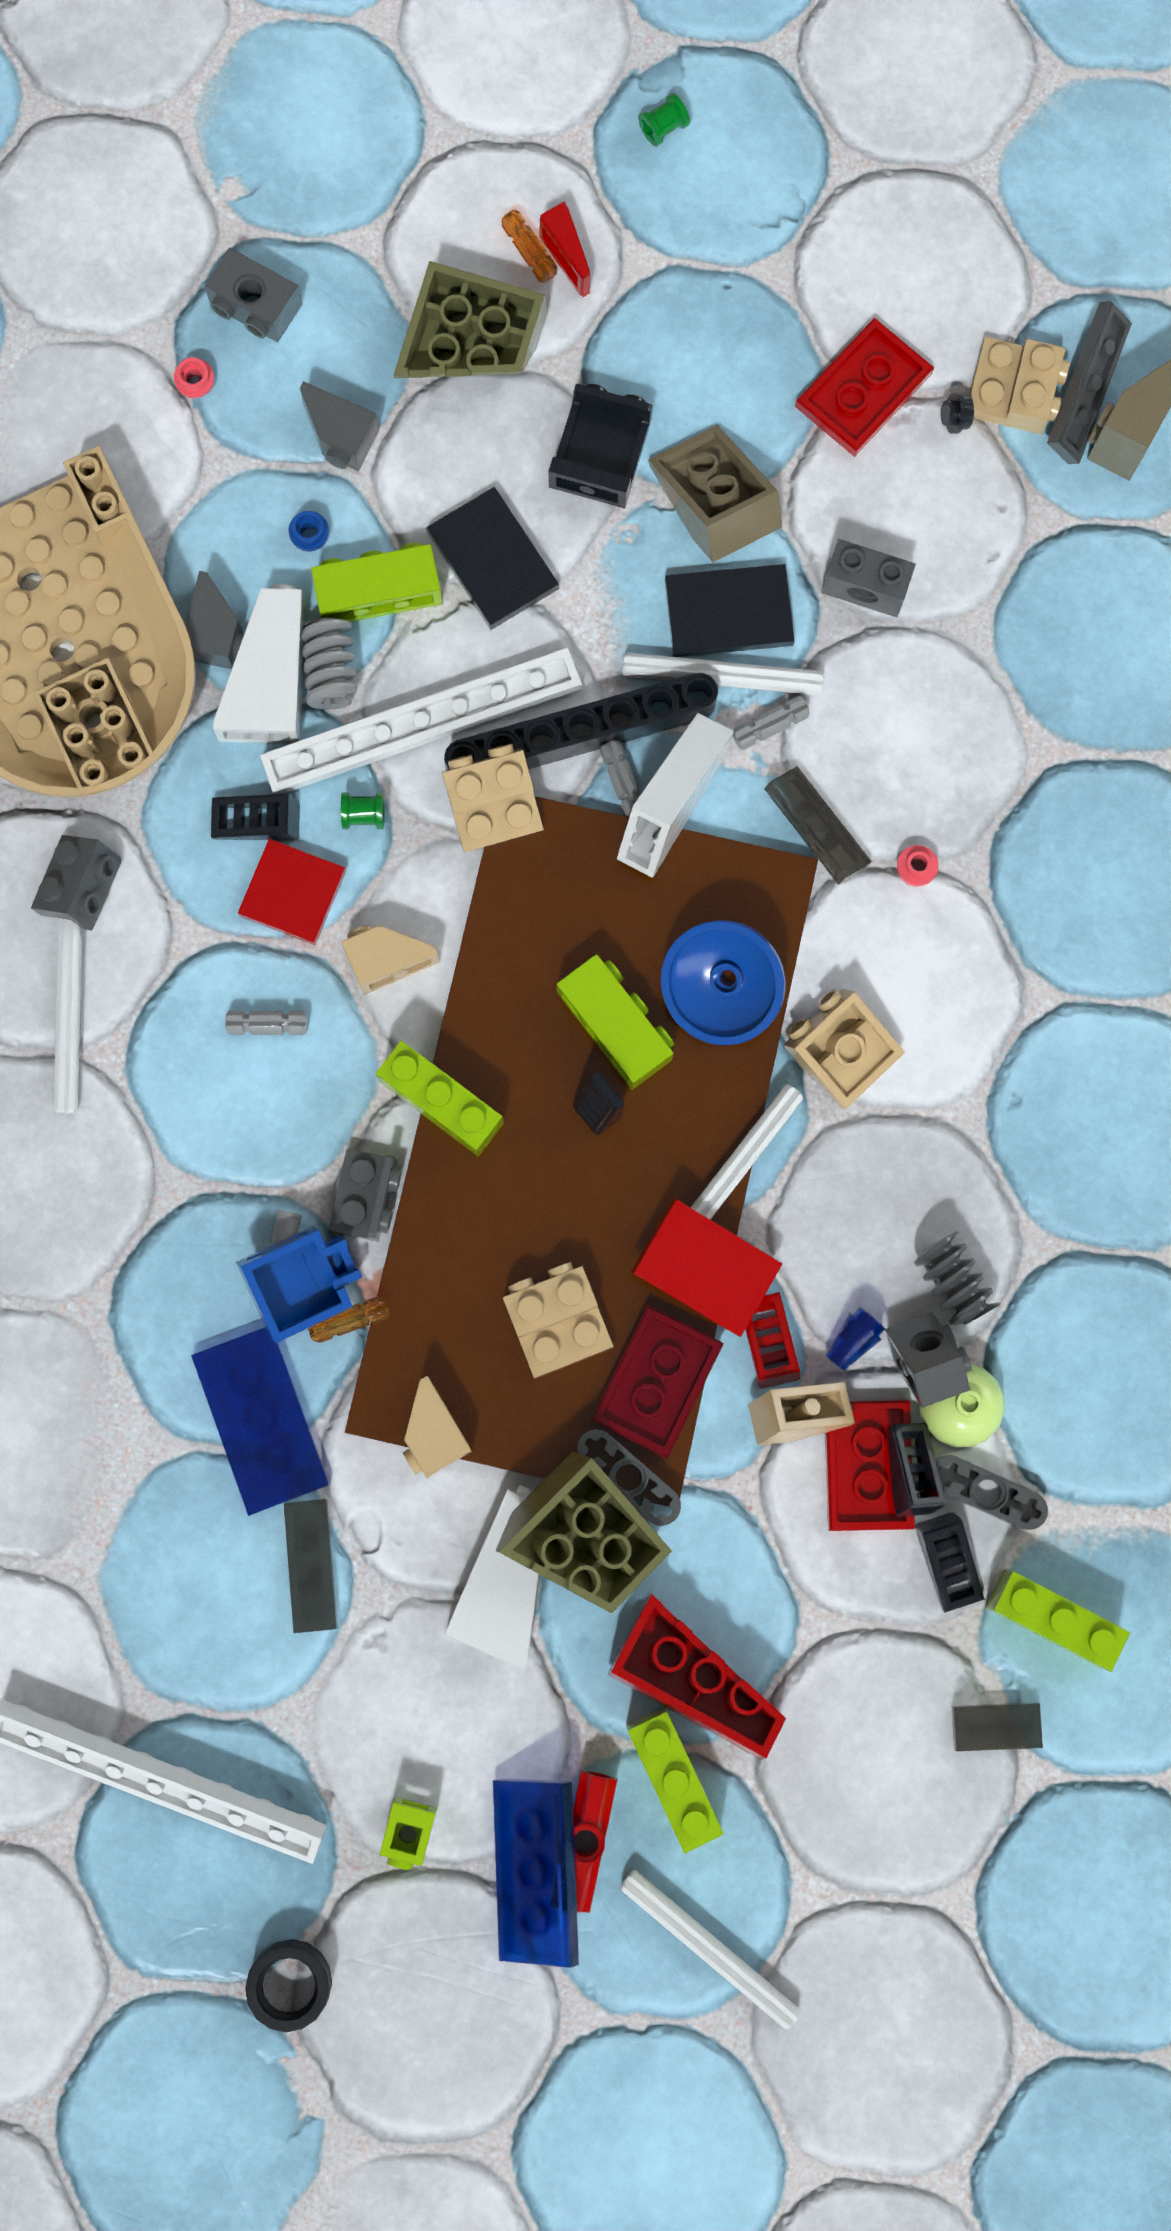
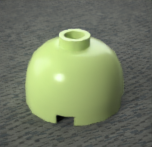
[918,1364,1005,1447]

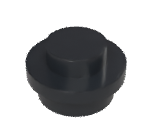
[940,392,974,434]

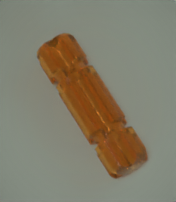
[501,209,557,283]
[308,1296,389,1343]

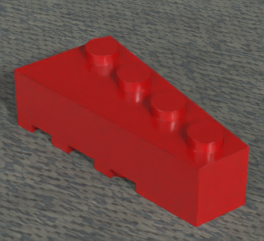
[607,1594,786,1759]

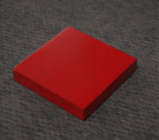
[238,839,346,946]

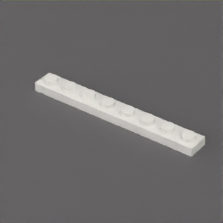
[259,647,582,794]
[0,1699,327,1864]

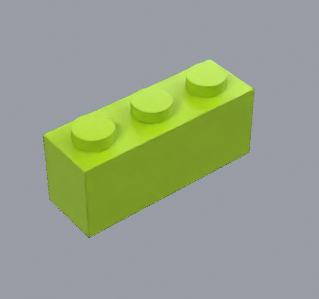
[311,543,442,622]
[557,954,674,1090]
[375,1040,504,1157]
[985,1569,1130,1672]
[626,1707,724,1854]

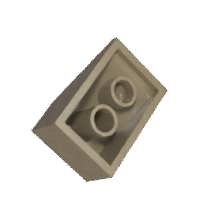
[1087,360,1171,481]
[648,425,782,562]

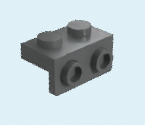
[31,835,121,931]

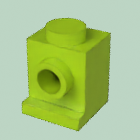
[379,1797,438,1870]

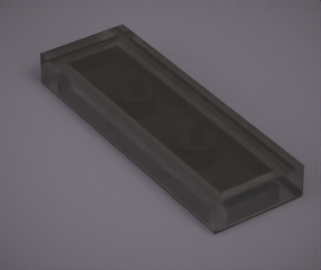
[764,766,872,885]
[284,1499,338,1633]

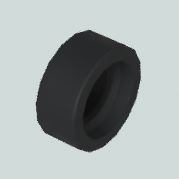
[245,1939,332,2033]

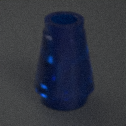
[825,1307,886,1371]

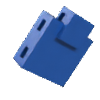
[236,1226,362,1344]

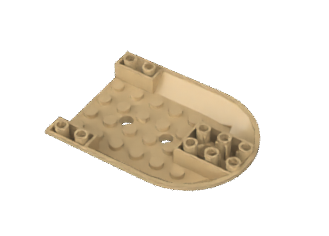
[0,445,196,797]

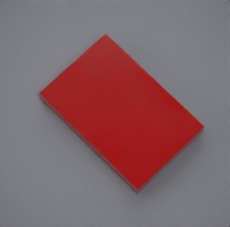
[795,317,934,457]
[631,1199,783,1337]
[825,1400,915,1531]

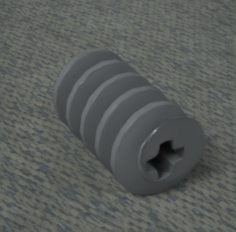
[914,1231,1001,1325]

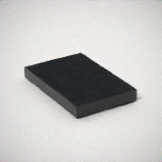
[426,486,559,630]
[664,564,795,657]

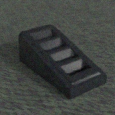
[211,794,300,841]
[573,1071,624,1135]
[887,1423,947,1517]
[915,1512,985,1613]

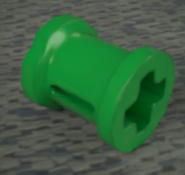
[638,93,690,147]
[341,792,385,829]

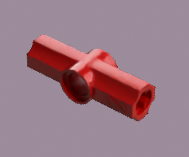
[553,1770,618,1913]

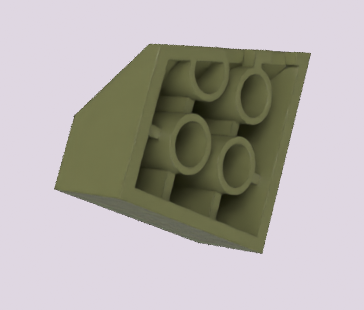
[393,261,548,378]
[496,1451,672,1613]

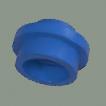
[288,511,329,552]

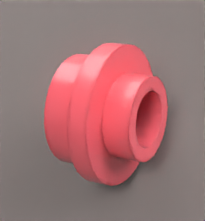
[174,357,214,398]
[897,845,938,887]

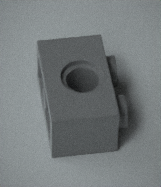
[205,247,302,343]
[821,538,916,618]
[885,1312,972,1408]

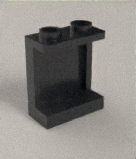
[548,384,653,509]

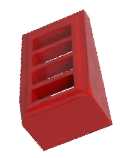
[539,202,591,297]
[745,1292,800,1389]

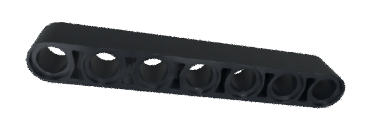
[444,673,718,769]

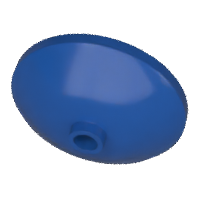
[661,920,786,1045]

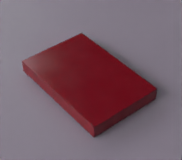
[591,1305,724,1459]

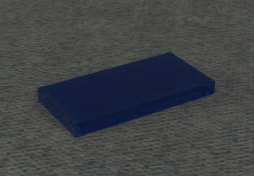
[191,1327,330,1516]
[493,1778,579,1968]

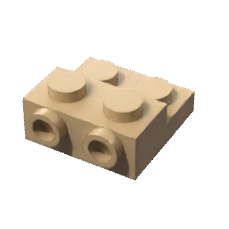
[969,337,1070,435]
[441,744,544,852]
[783,989,905,1109]
[503,1262,614,1379]

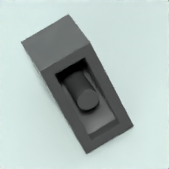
[300,381,379,471]
[185,571,244,669]

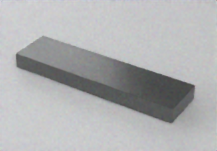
[1047,301,1132,464]

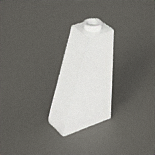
[213,584,306,744]
[617,713,734,878]
[444,1485,539,1670]

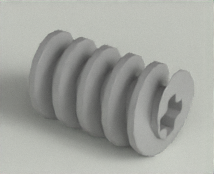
[301,618,357,710]

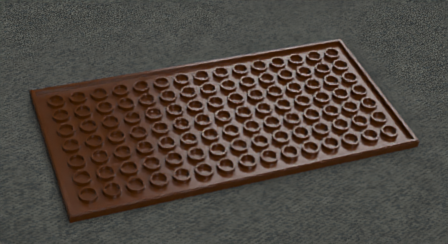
[344,796,819,1507]

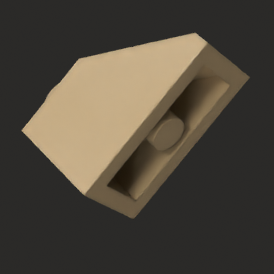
[341,925,440,995]
[403,1376,472,1478]
[748,1382,855,1446]

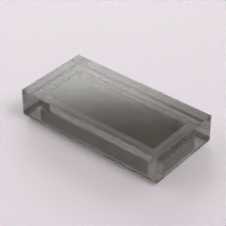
[951,1702,1043,1752]

